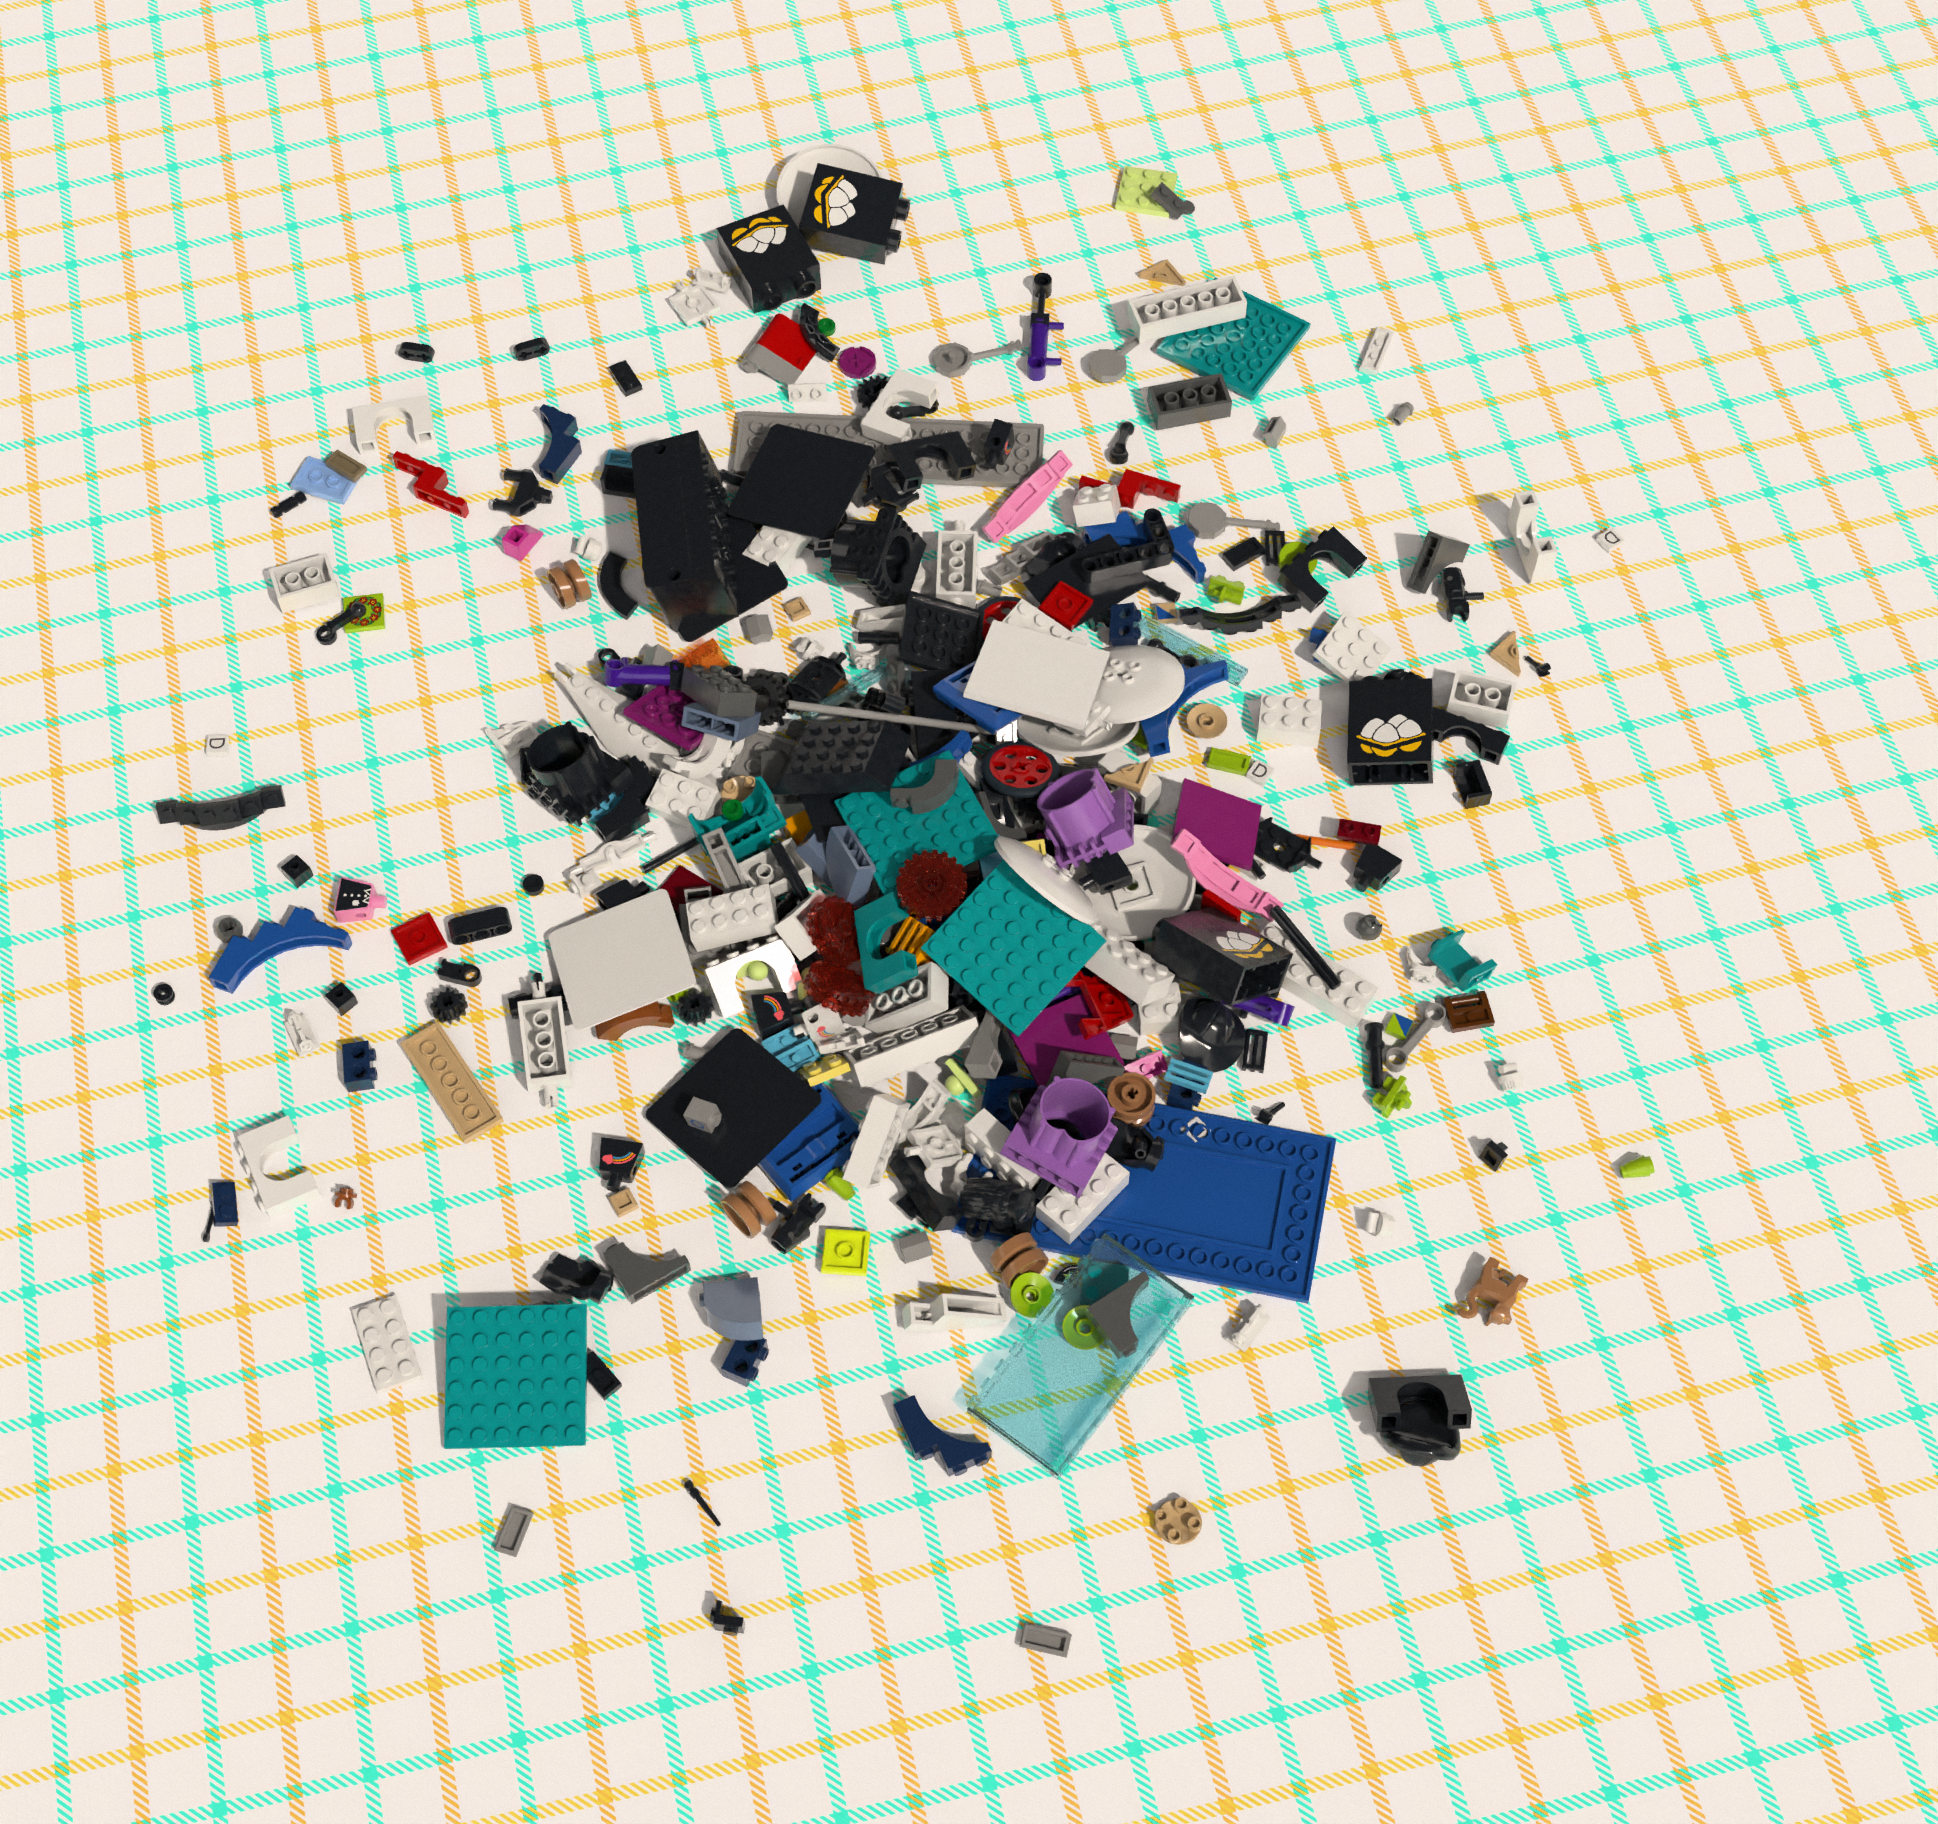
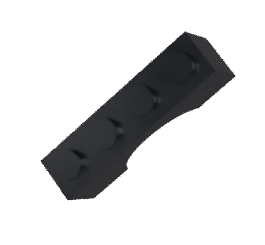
[1434,707,1510,765]
[889,1149,964,1232]

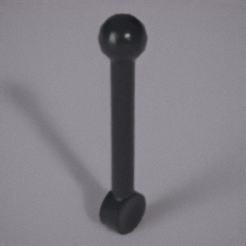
[203,1200,213,1243]

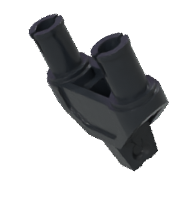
[860,461,919,513]
[493,468,553,517]

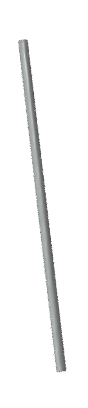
[786,700,1020,738]

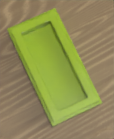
[1206,747,1251,777]

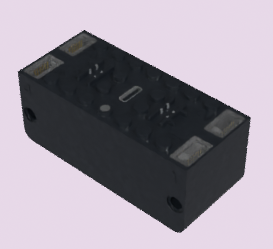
[631,430,739,632]

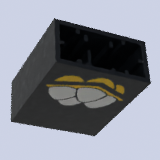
[799,163,911,265]
[716,204,821,314]
[1347,674,1434,786]
[1151,906,1293,1006]

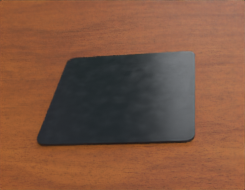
[728,424,875,540]
[642,514,788,642]
[645,1028,822,1188]

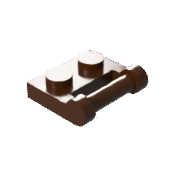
[1442,991,1495,1033]

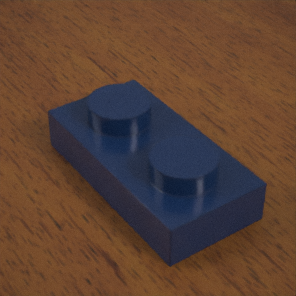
[211,1182,238,1227]

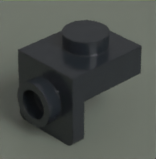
[710,1600,745,1636]

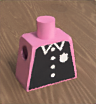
[334,878,387,923]

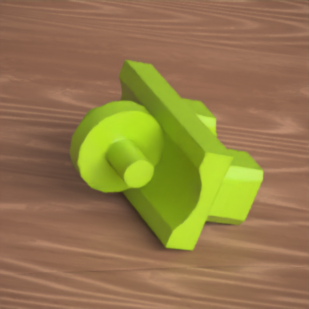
[1207,575,1246,605]
[1372,1075,1412,1119]

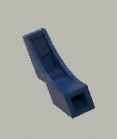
[539,404,582,485]
[893,1395,992,1476]

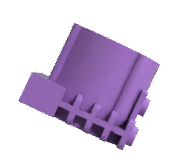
[1037,767,1134,870]
[1000,1076,1118,1198]

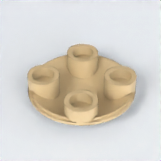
[721,775,755,804]
[1154,1497,1202,1545]

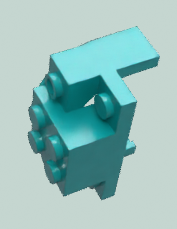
[688,776,787,865]

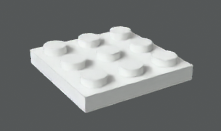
[1312,611,1392,685]

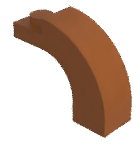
[595,1001,675,1041]

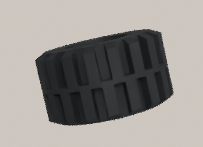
[741,674,790,726]

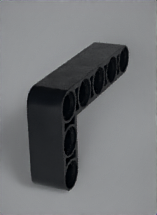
[1080,508,1174,583]
[857,687,905,721]

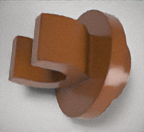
[334,1187,357,1209]

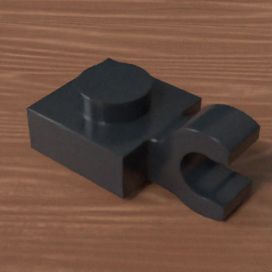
[896,1193,930,1229]

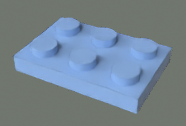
[290,456,359,505]

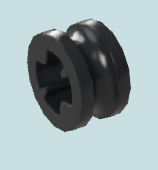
[153,984,175,1006]

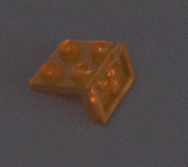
[679,638,732,669]

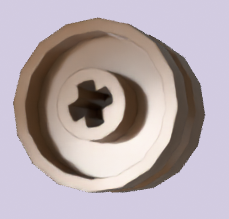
[547,559,592,610]
[1107,1072,1156,1126]
[720,1181,777,1239]
[990,1232,1049,1289]

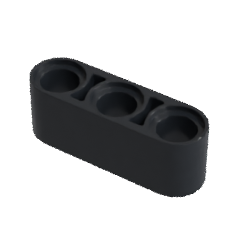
[448,907,512,945]

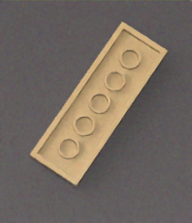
[400,1021,504,1144]

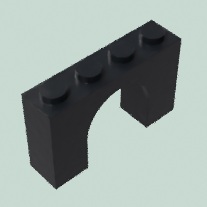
[885,431,976,492]
[1277,526,1367,613]
[1368,1374,1472,1432]

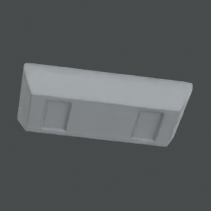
[494,1506,534,1557]
[1019,1623,1072,1658]

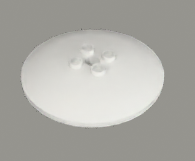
[777,144,883,229]
[1095,645,1185,724]
[1017,715,1139,757]
[1070,825,1196,941]
[994,836,1099,925]

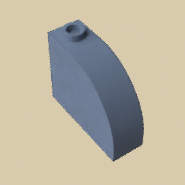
[681,702,761,742]
[826,825,876,908]
[795,827,831,886]
[699,1277,763,1341]

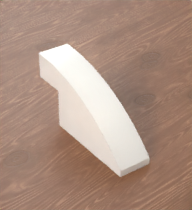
[856,604,905,636]
[902,1293,1006,1331]

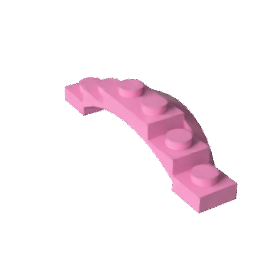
[981,450,1073,543]
[1170,829,1284,922]

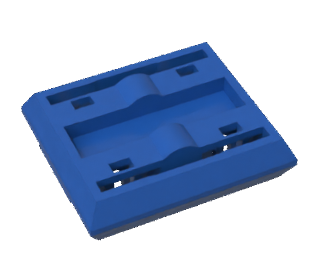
[933,660,1025,735]
[759,1082,860,1202]

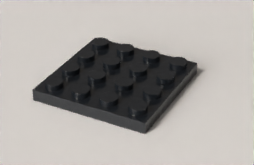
[897,590,985,674]

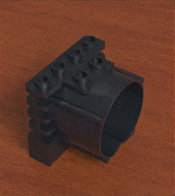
[830,508,927,607]
[524,721,635,827]

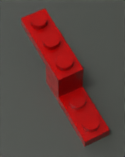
[392,451,469,518]
[1079,469,1181,509]

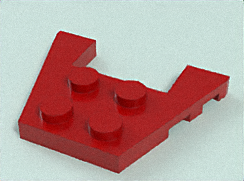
[1065,971,1134,1040]

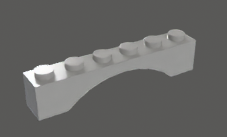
[702,827,770,946]
[965,1009,1003,1079]

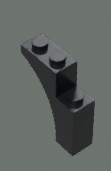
[594,755,657,844]

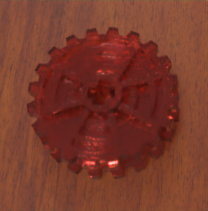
[896,849,967,922]
[806,895,861,968]
[803,960,875,1017]

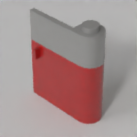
[742,313,817,387]

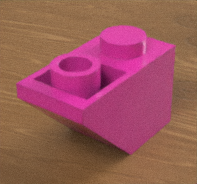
[502,524,544,561]

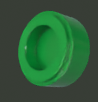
[818,318,836,337]
[722,799,744,821]

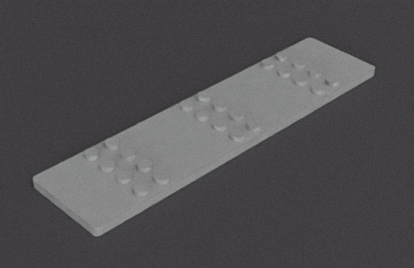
[733,411,1044,488]

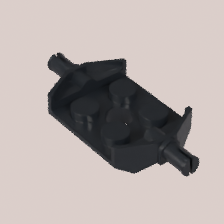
[786,652,847,715]
[1254,817,1323,873]

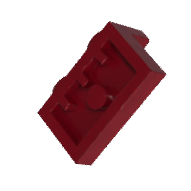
[1336,818,1382,845]

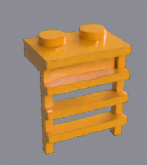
[884,916,936,967]

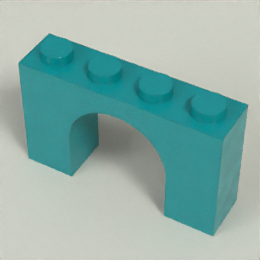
[854,891,919,994]

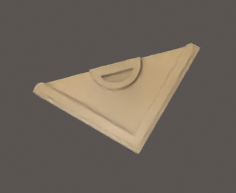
[1138,259,1186,286]
[1489,630,1521,677]
[1104,758,1154,793]

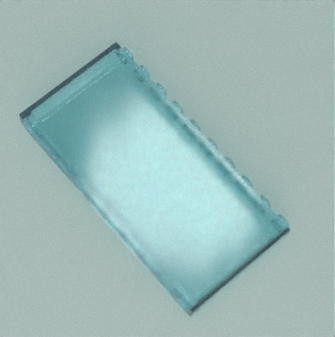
[966,1233,1194,1480]

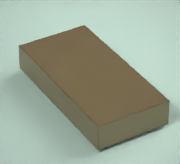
[324,449,367,483]

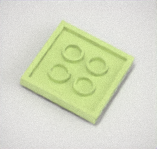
[1115,166,1178,218]

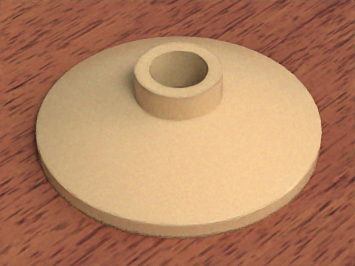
[1187,703,1227,739]

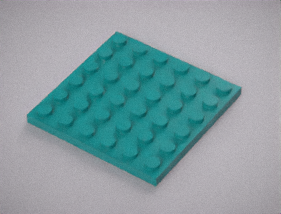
[1156,277,1311,400]
[834,750,998,896]
[921,859,1107,1037]
[444,1304,587,1449]

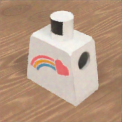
[793,998,846,1043]

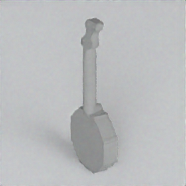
[1089,337,1142,382]
[933,339,1022,378]
[1187,502,1280,539]

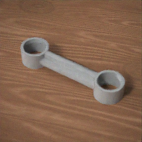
[1385,1003,1446,1072]

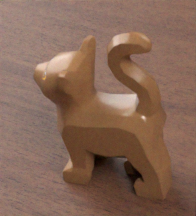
[1457,1256,1529,1326]

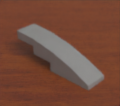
[987,531,1055,586]

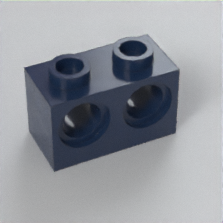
[1109,602,1142,646]
[342,1040,378,1093]
[1166,1059,1208,1110]
[721,1338,770,1387]

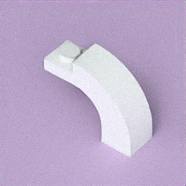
[662,733,733,779]
[894,1079,951,1150]

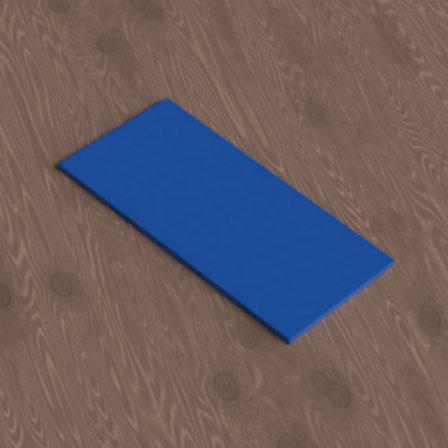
[952,1075,1336,1304]

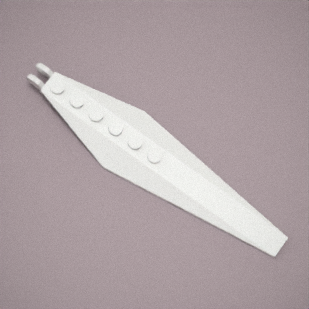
[554,662,723,817]

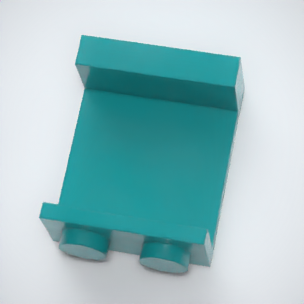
[1427,929,1498,992]

